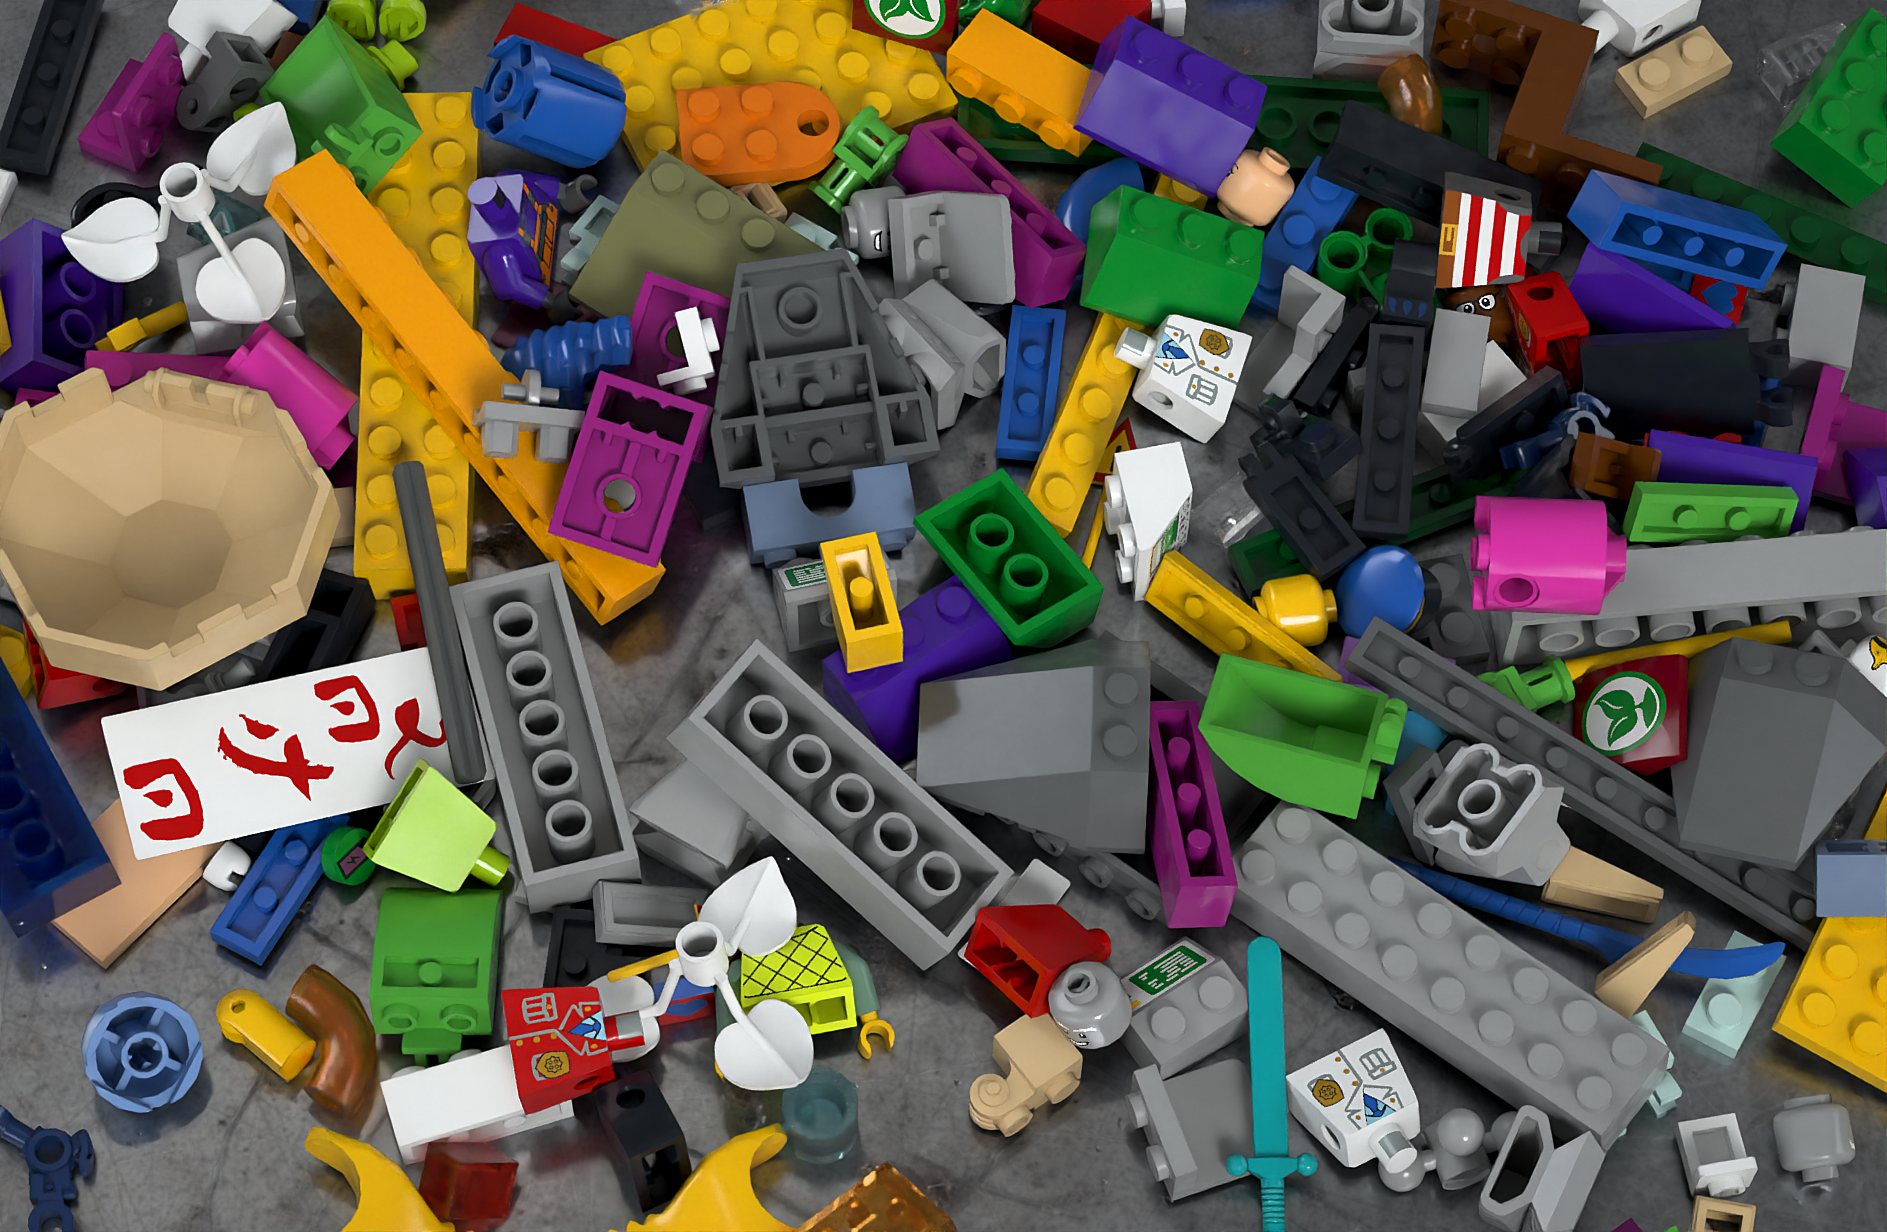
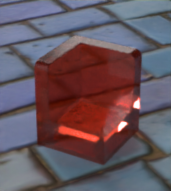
[418,1142,519,1219]

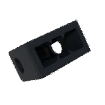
[594,1062,692,1213]

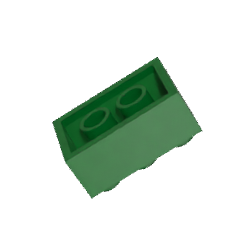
[1080,184,1265,331]
[913,468,1104,648]

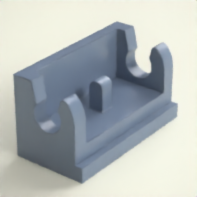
[1813,840,1887,917]

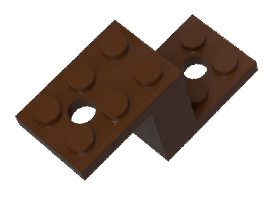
[1430,0,1664,218]

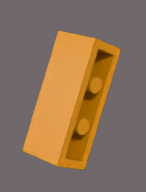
[946,8,1093,157]

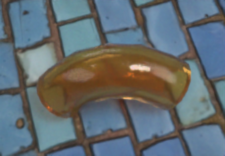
[1377,54,1443,137]
[285,964,377,1119]

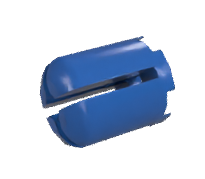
[471,35,626,169]

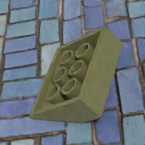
[569,149,827,357]

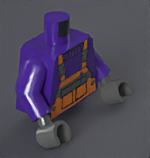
[467,170,597,326]

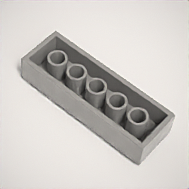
[449,561,642,914]
[666,639,1014,971]

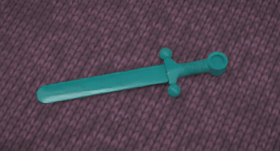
[1225,936,1318,1232]

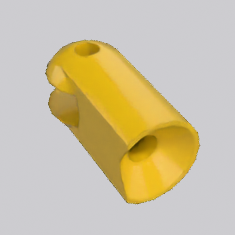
[216,989,316,1082]

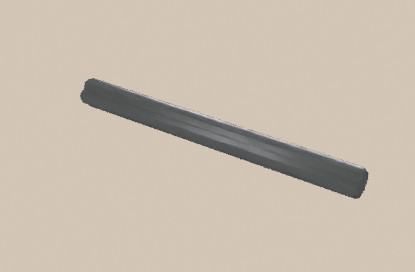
[392,461,487,784]

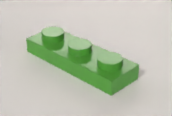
[1622,481,1799,544]

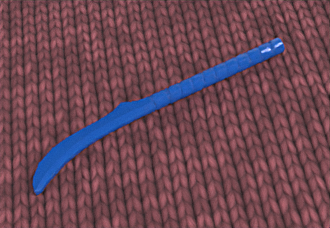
[1387,856,1786,980]

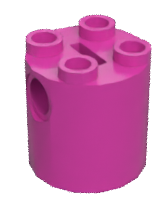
[217,321,360,471]
[1470,496,1627,615]

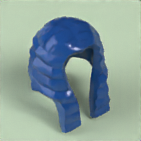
[500,315,633,418]

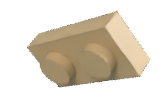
[1614,25,1733,119]

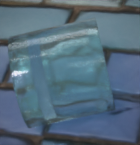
[782,1068,858,1164]

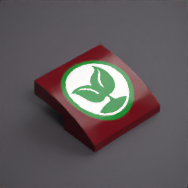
[852,0,963,56]
[1574,654,1688,776]

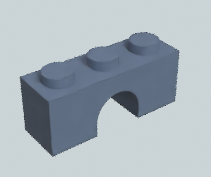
[739,462,917,569]

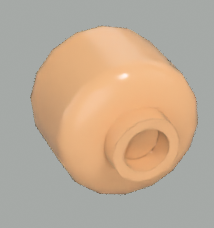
[1217,147,1295,227]

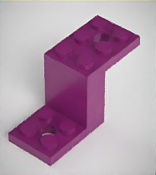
[547,271,731,568]

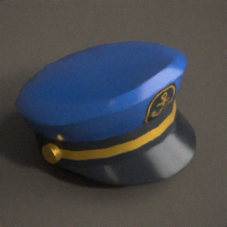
[1334,545,1442,639]

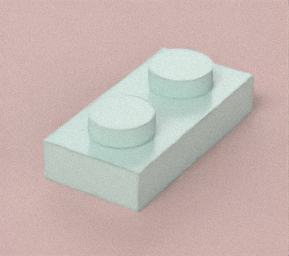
[1682,931,1787,1059]

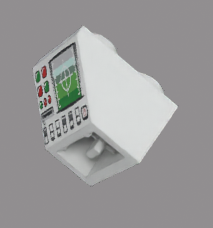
[1103,442,1193,602]

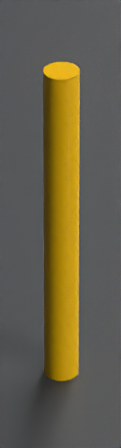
[1564,620,1792,681]

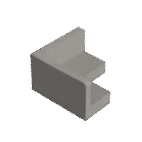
[1232,265,1346,419]

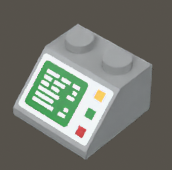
[772,546,897,652]
[1119,936,1249,1081]

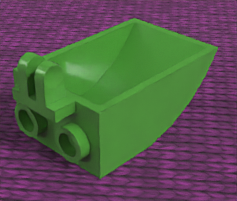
[258,14,423,197]
[1198,653,1408,819]
[369,887,504,1069]

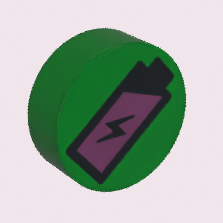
[321,825,376,885]

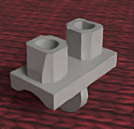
[472,369,585,464]

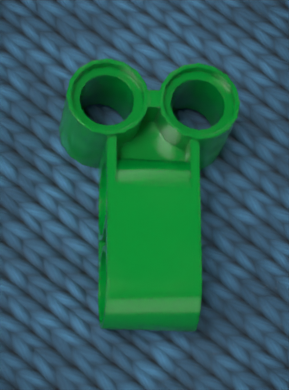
[1315,207,1444,352]

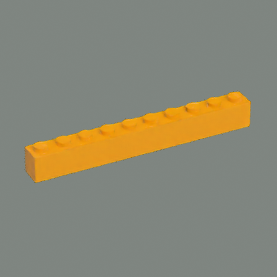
[263,149,666,626]

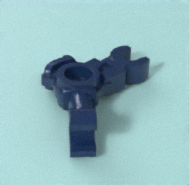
[1499,392,1616,469]
[0,1105,94,1232]

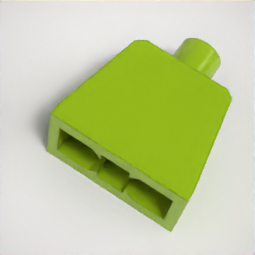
[362,758,511,893]

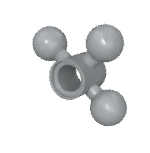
[1378,1108,1518,1192]

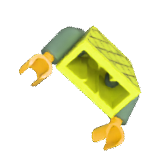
[715,924,895,1083]

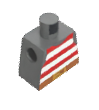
[1435,172,1562,288]

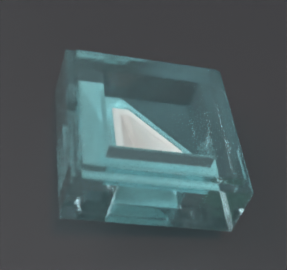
[186,188,262,245]

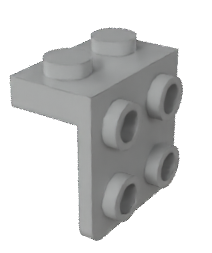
[888,190,1015,304]
[1125,1058,1254,1201]

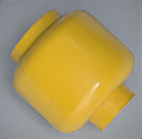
[1252,574,1337,647]

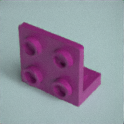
[78,32,187,174]
[1797,365,1887,507]

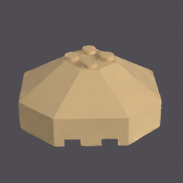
[0,367,341,691]

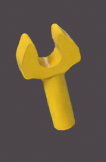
[94,301,189,352]

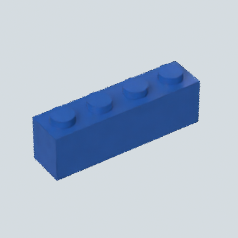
[1567,169,1788,291]

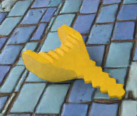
[608,1123,832,1232]
[304,1127,474,1232]

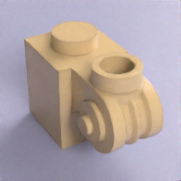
[969,1013,1083,1137]

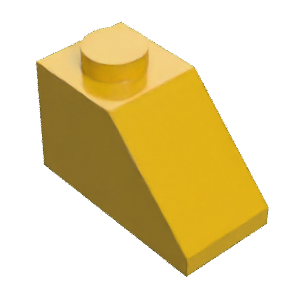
[820,531,903,673]

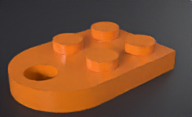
[676,81,840,186]

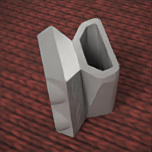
[1313,0,1425,85]
[176,216,305,357]
[878,279,1006,430]
[1413,743,1570,886]
[628,756,771,892]
[1478,1105,1608,1232]

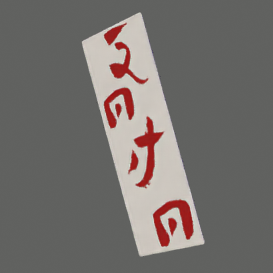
[101,646,495,860]

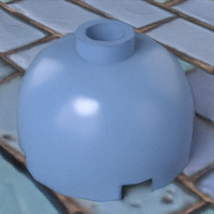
[81,991,203,1113]

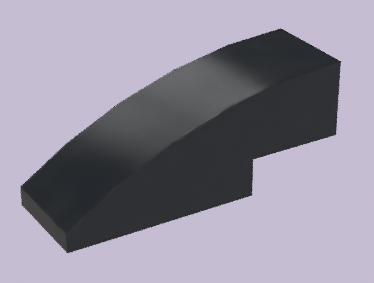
[252,568,377,685]

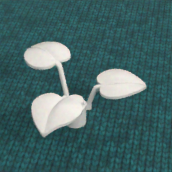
[61,102,298,324]
[586,856,814,1090]

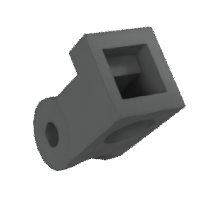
[176,31,275,134]

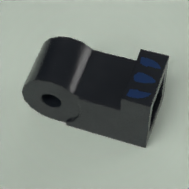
[1378,238,1439,346]

